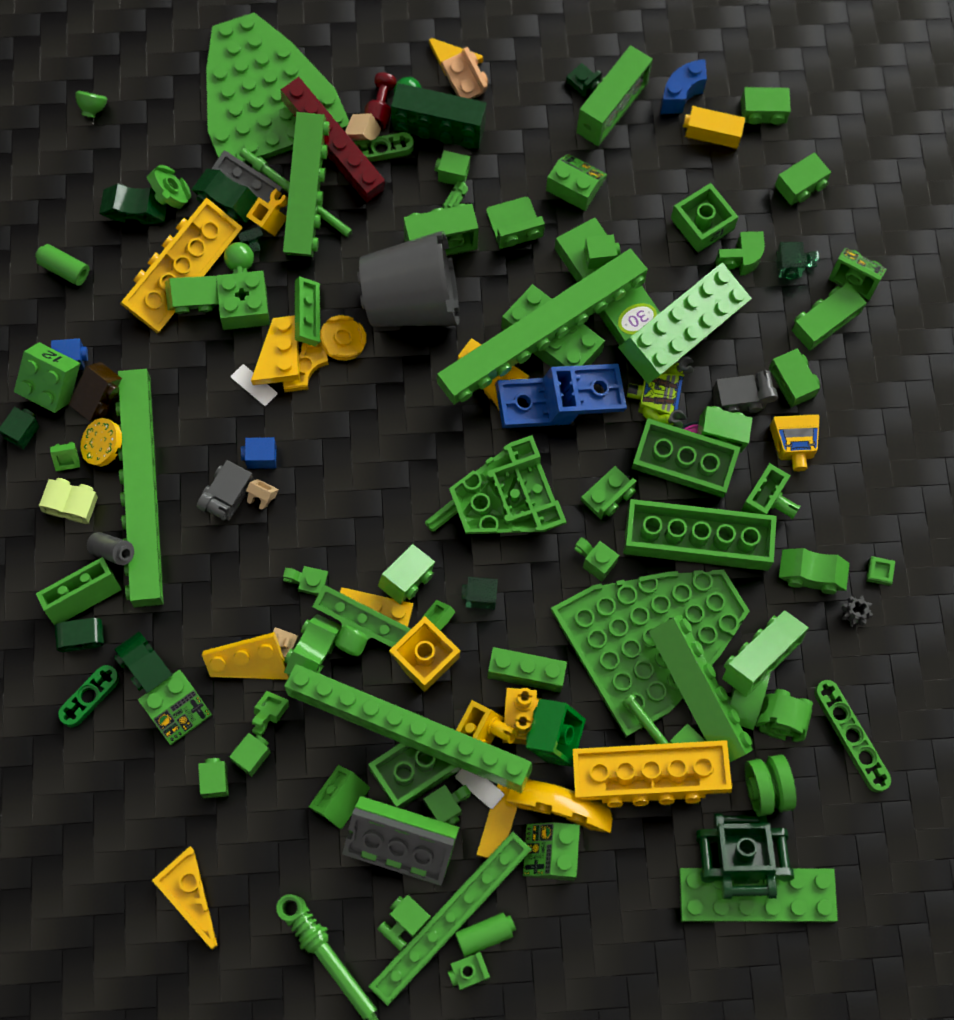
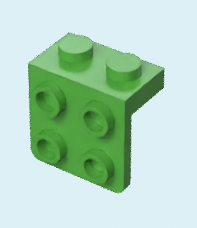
[486,197,545,249]

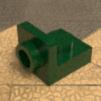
[566,63,602,97]

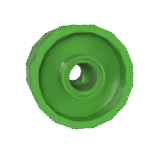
[745,754,797,817]

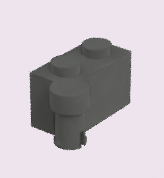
[713,370,778,413]
[196,460,254,521]

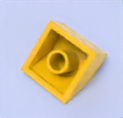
[389,616,460,692]

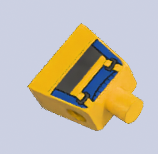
[770,415,819,471]

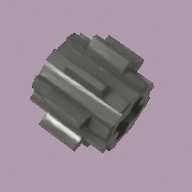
[841,596,873,627]

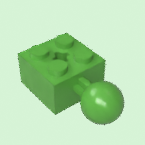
[216,242,270,330]

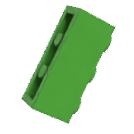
[792,283,867,351]
[36,557,122,625]
[487,647,567,693]

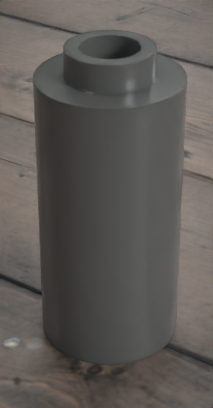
[87,532,134,565]

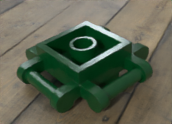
[696,813,794,899]

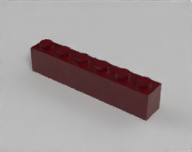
[281,77,385,203]

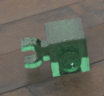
[776,242,820,279]

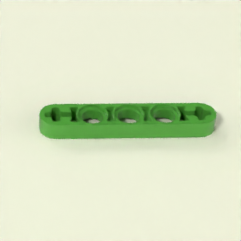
[814,680,891,793]

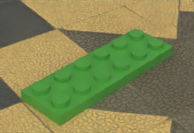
[679,868,838,922]

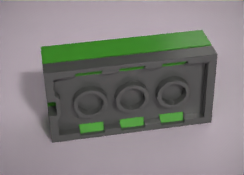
[342,796,459,886]

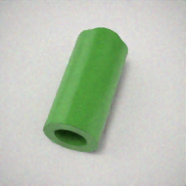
[35,244,89,286]
[455,913,516,957]

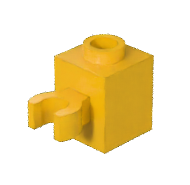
[246,189,288,236]

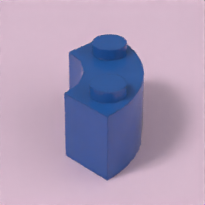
[660,60,707,114]

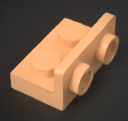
[441,47,488,99]

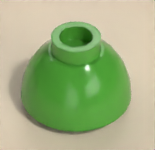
[75,91,108,118]

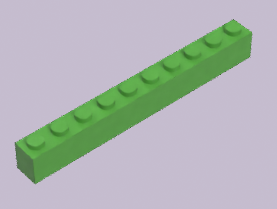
[437,248,648,405]
[116,369,164,607]
[284,664,532,794]

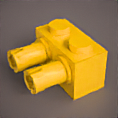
[502,688,541,744]
[456,700,518,744]

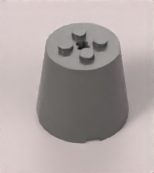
[357,231,459,327]

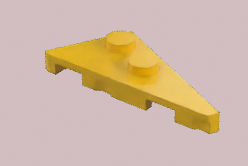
[152,846,217,950]

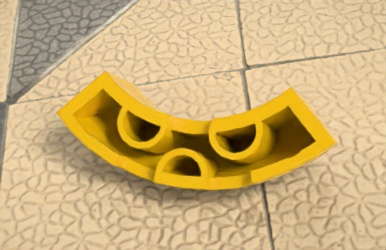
[506,779,612,833]

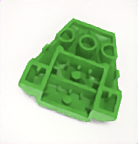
[449,435,567,534]

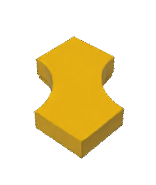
[283,343,329,392]

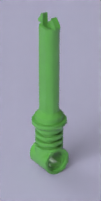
[276,895,379,1020]

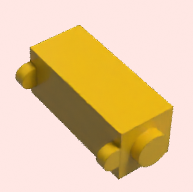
[683,106,745,149]

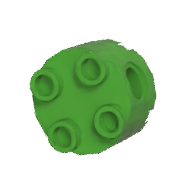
[756,689,813,742]

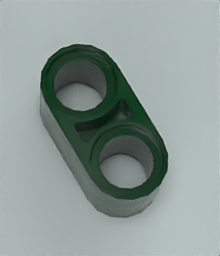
[54,618,104,652]

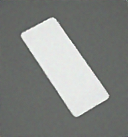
[231,364,278,406]
[455,769,504,809]

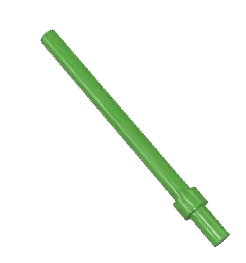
[239,148,352,237]

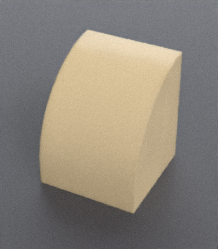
[345,113,381,141]

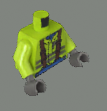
[627,356,694,428]

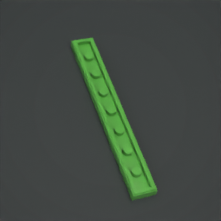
[369,832,532,1006]

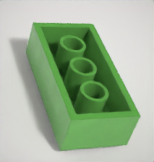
[501,284,605,367]
[632,418,741,498]

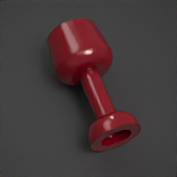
[364,72,397,130]

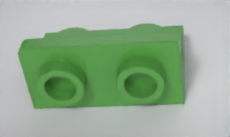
[581,466,637,519]

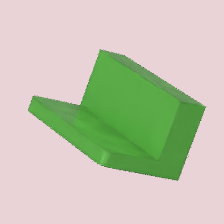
[309,765,370,829]

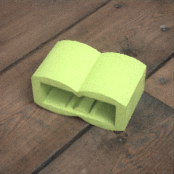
[39,478,98,524]

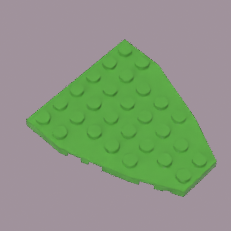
[206,13,349,165]
[550,570,749,738]

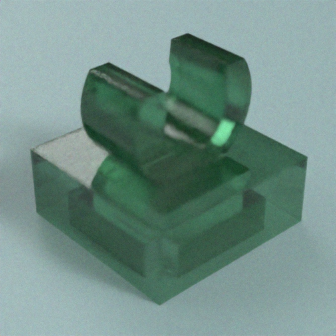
[238,226,263,253]

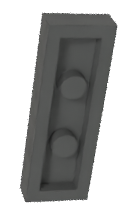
[212,150,282,203]

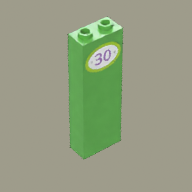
[554,218,660,346]

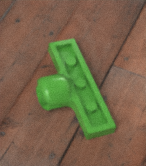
[312,585,411,656]

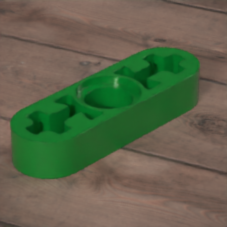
[58,665,119,727]

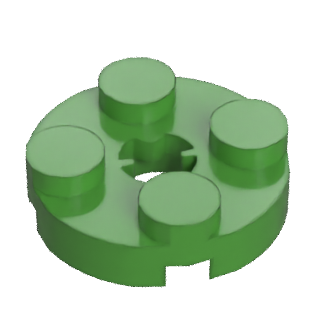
[147,165,191,209]

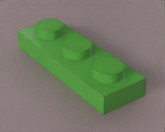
[295,276,320,347]

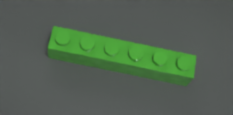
[283,112,330,257]
[649,615,753,763]

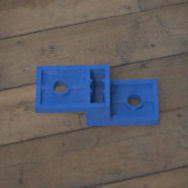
[495,364,627,428]

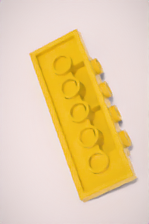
[120,198,243,334]
[573,740,732,808]

